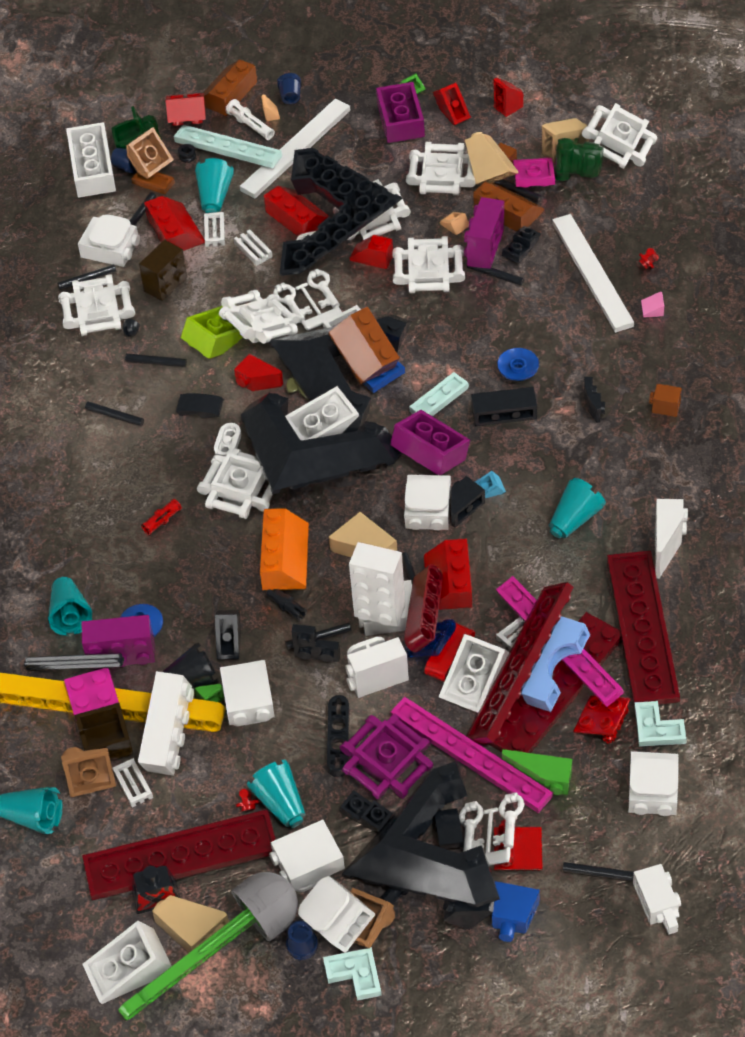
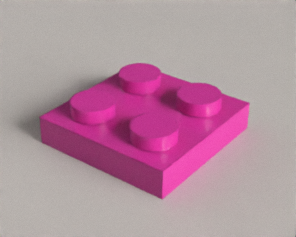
[513,158,555,188]
[64,667,119,720]

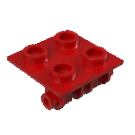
[573,696,630,744]
[494,820,543,870]

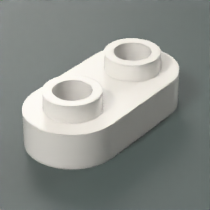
[214,423,241,457]

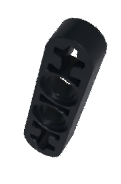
[327,695,350,777]

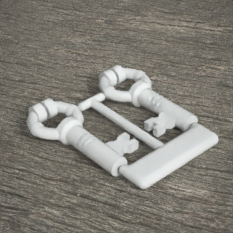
[273,268,342,331]
[459,792,525,866]

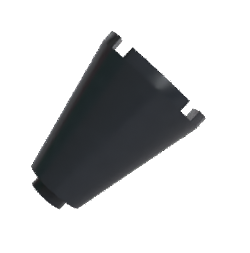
[153,642,219,689]

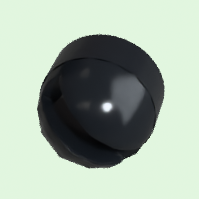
[123,319,140,337]

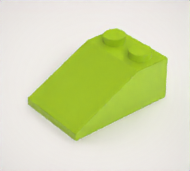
[181,306,243,359]

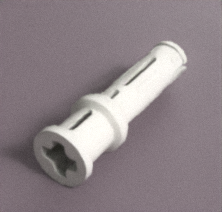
[226,99,275,140]

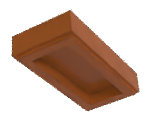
[132,172,175,195]

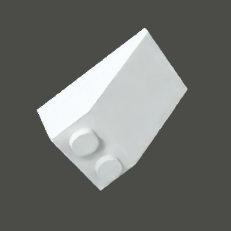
[285,386,359,440]
[655,499,688,579]
[439,634,509,713]
[82,921,172,1004]

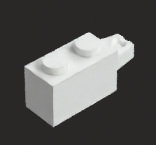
[633,864,681,935]

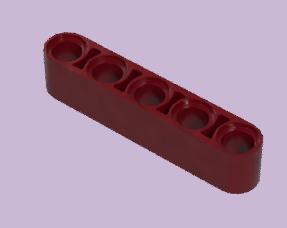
[404,564,443,653]

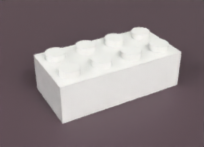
[66,122,116,198]
[349,542,405,627]
[138,671,194,776]

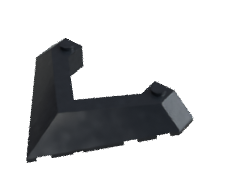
[280,148,402,276]
[268,315,412,434]
[241,392,402,494]
[342,761,500,907]

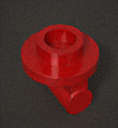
[639,248,659,269]
[236,789,259,811]

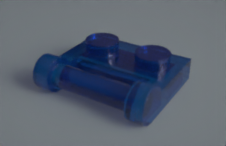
[404,619,456,657]

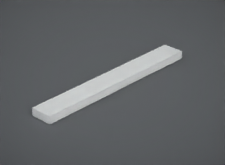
[240,99,350,199]
[552,214,634,333]

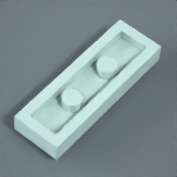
[409,372,469,416]

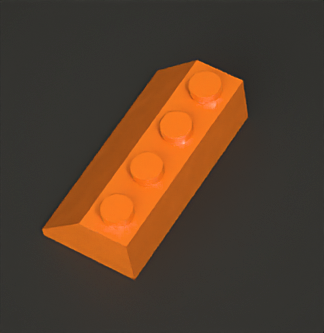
[260,508,309,590]

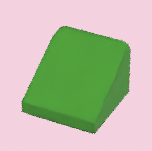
[399,74,426,94]
[194,684,225,702]

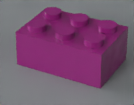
[376,82,425,143]
[464,197,504,269]
[390,410,470,475]
[81,615,155,669]

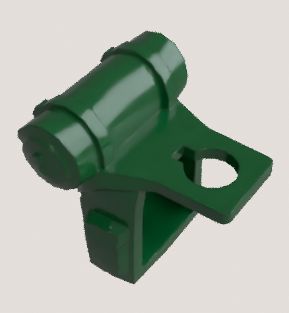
[111,106,162,148]
[554,138,604,181]

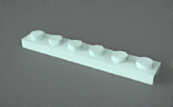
[173,125,282,168]

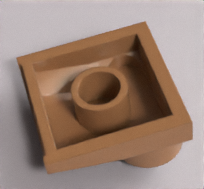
[126,127,174,178]
[61,747,116,797]
[351,888,395,948]

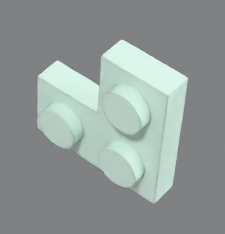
[634,701,686,747]
[323,948,382,1001]

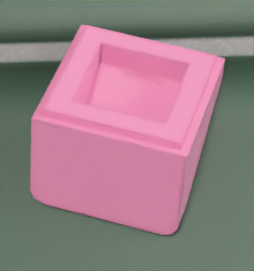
[641,292,664,317]

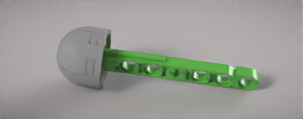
[118,872,298,1021]

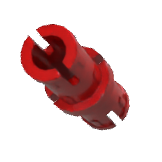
[141,499,182,535]

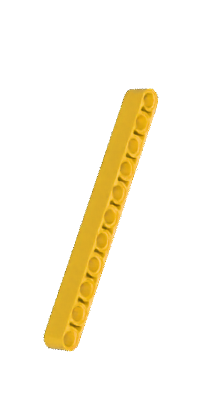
[0,673,226,732]

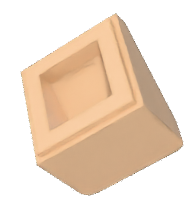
[261,95,280,121]
[440,212,469,235]

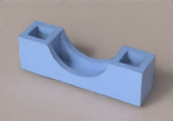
[521,616,590,712]

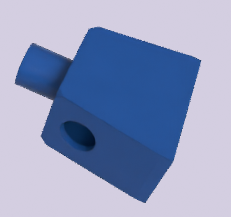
[492,881,540,942]

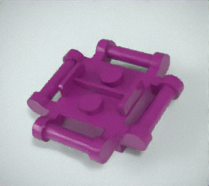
[340,714,434,800]

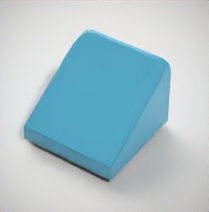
[475,471,506,498]

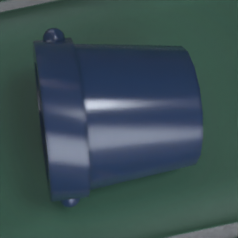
[277,73,302,105]
[111,148,137,174]
[286,921,318,960]

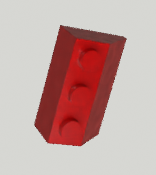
[264,185,331,237]
[144,196,205,251]
[424,538,472,610]

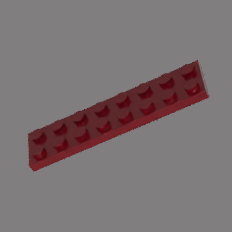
[607,550,680,705]
[466,582,574,744]
[486,612,622,753]
[82,809,276,901]

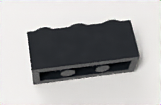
[471,387,537,427]

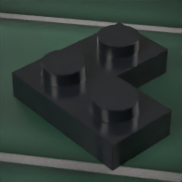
[291,624,341,662]

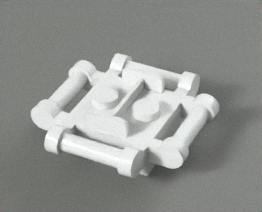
[582,103,657,169]
[406,142,476,196]
[333,179,411,240]
[392,236,465,294]
[58,274,135,336]
[219,290,300,343]
[197,448,273,519]

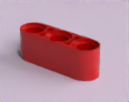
[424,622,475,682]

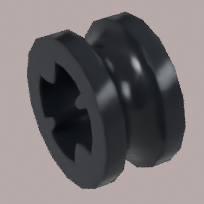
[178,144,196,163]

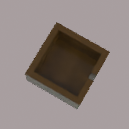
[139,240,187,301]
[75,703,133,761]

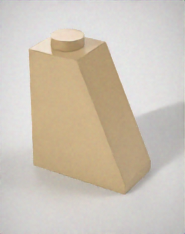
[542,118,589,164]
[465,132,518,185]
[329,512,397,557]
[152,895,229,953]

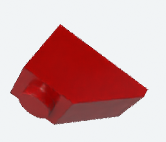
[493,78,524,117]
[433,82,471,125]
[349,235,393,269]
[234,354,284,391]

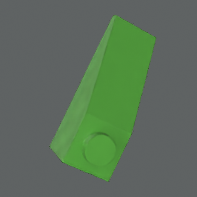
[502,749,573,795]

